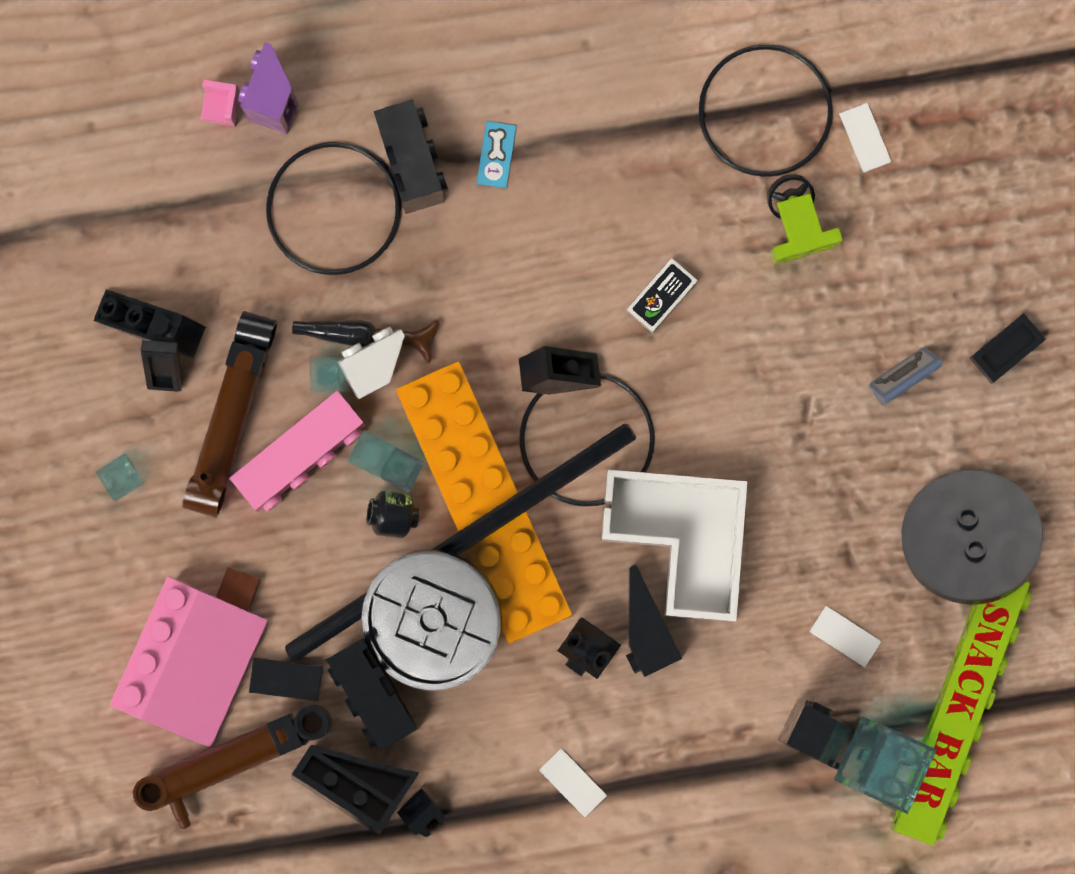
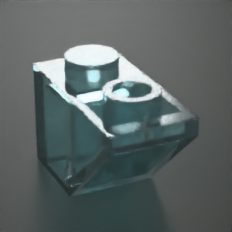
[347,430,425,493]

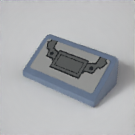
[869,348,943,406]

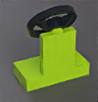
[767,174,843,266]

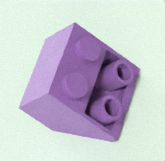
[238,42,298,134]

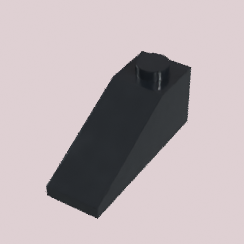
[626,564,682,677]

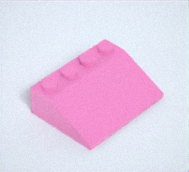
[109,577,269,748]

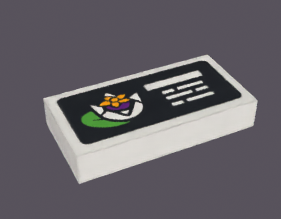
[627,258,698,333]

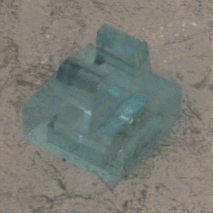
[96,453,145,502]

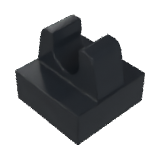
[397,788,445,837]

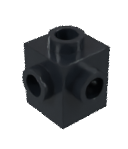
[557,617,621,679]

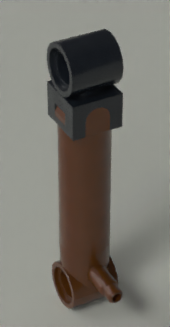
[183,311,278,518]
[133,705,332,829]

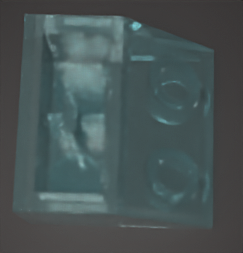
[834,716,937,814]

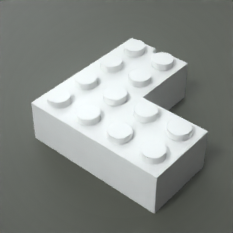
[601,470,747,622]

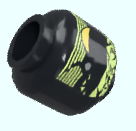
[366,491,419,538]

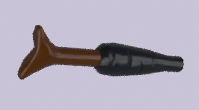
[292,320,439,363]

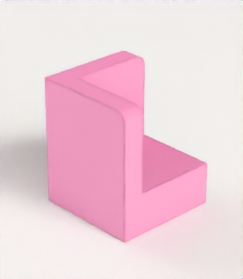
[200,80,240,127]

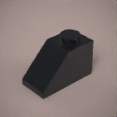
[518,346,601,395]

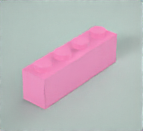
[229,391,366,512]

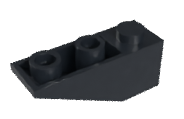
[93,289,206,359]

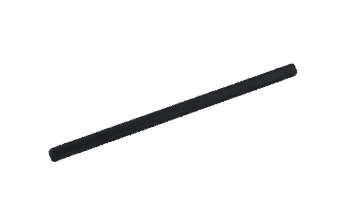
[285,424,636,661]

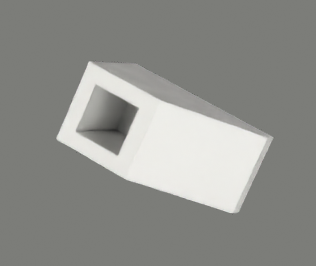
[337,327,404,399]

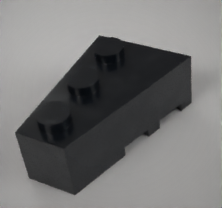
[374,99,448,214]
[326,638,418,751]
[777,700,857,771]
[291,745,419,835]

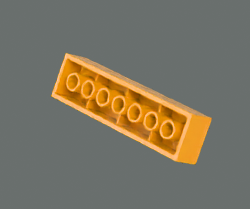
[395,361,573,644]

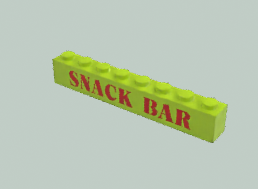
[890,581,1032,846]

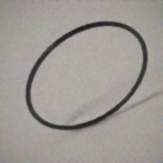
[699,45,833,177]
[266,142,401,275]
[519,373,655,506]

